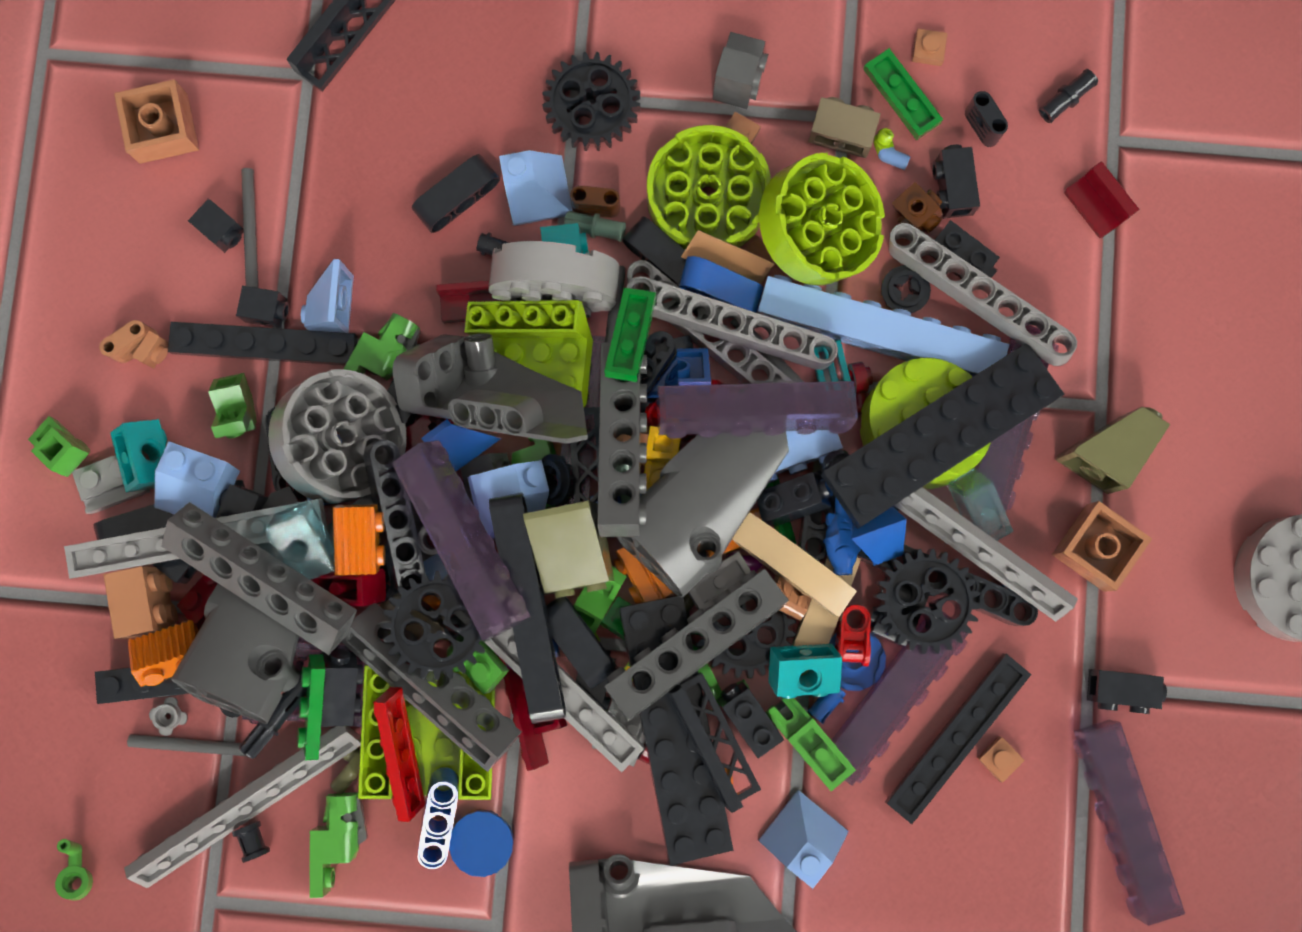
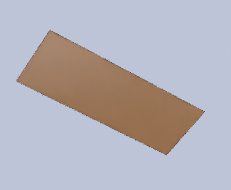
[681,230,775,284]

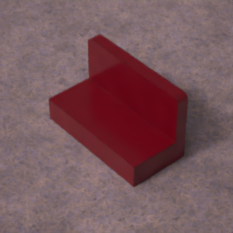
[1064,161,1140,238]
[436,280,503,324]

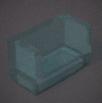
[947,469,1013,541]

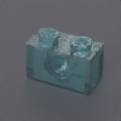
[266,500,335,580]

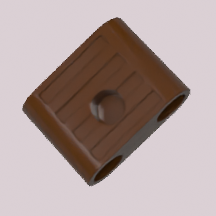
[570,186,620,218]

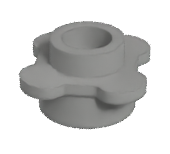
[149,697,188,736]

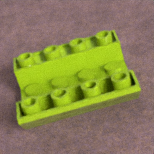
[454,300,593,426]
[358,665,495,800]

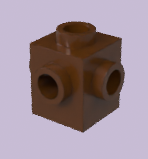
[892,182,943,233]

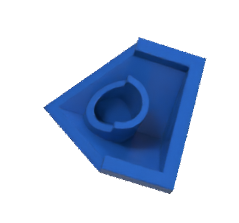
[647,348,711,398]
[421,419,502,476]
[851,507,907,566]

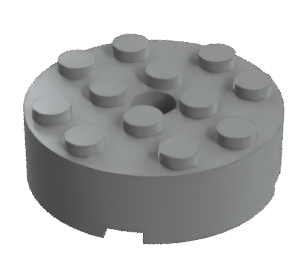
[488,241,620,318]
[268,369,407,503]
[1234,514,1302,642]

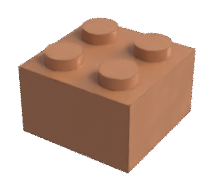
[114,79,199,164]
[1052,501,1152,592]
[103,566,178,639]

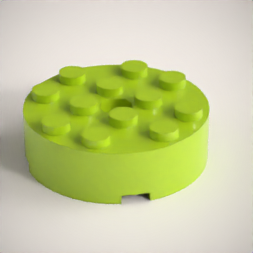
[647,125,771,250]
[759,153,885,285]
[860,358,991,489]

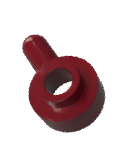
[830,362,873,420]

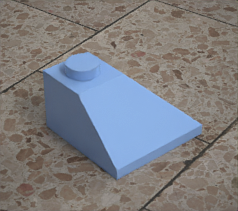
[499,150,572,226]
[301,259,354,333]
[467,460,549,541]
[758,790,849,889]

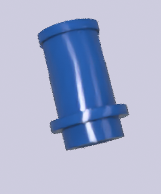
[807,689,846,724]

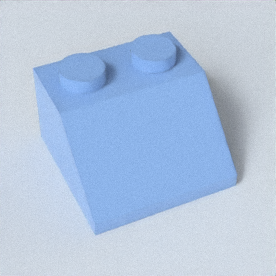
[154,441,240,518]

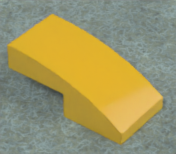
[644,426,682,489]

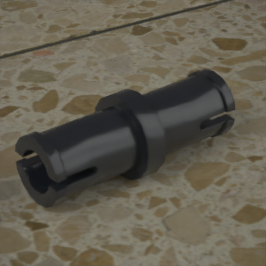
[1038,69,1098,123]

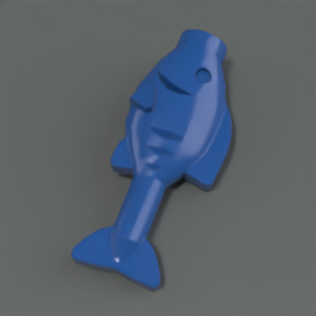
[823,497,861,576]

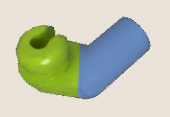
[874,128,911,171]

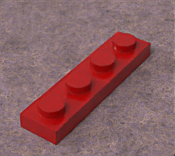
[373,687,425,822]

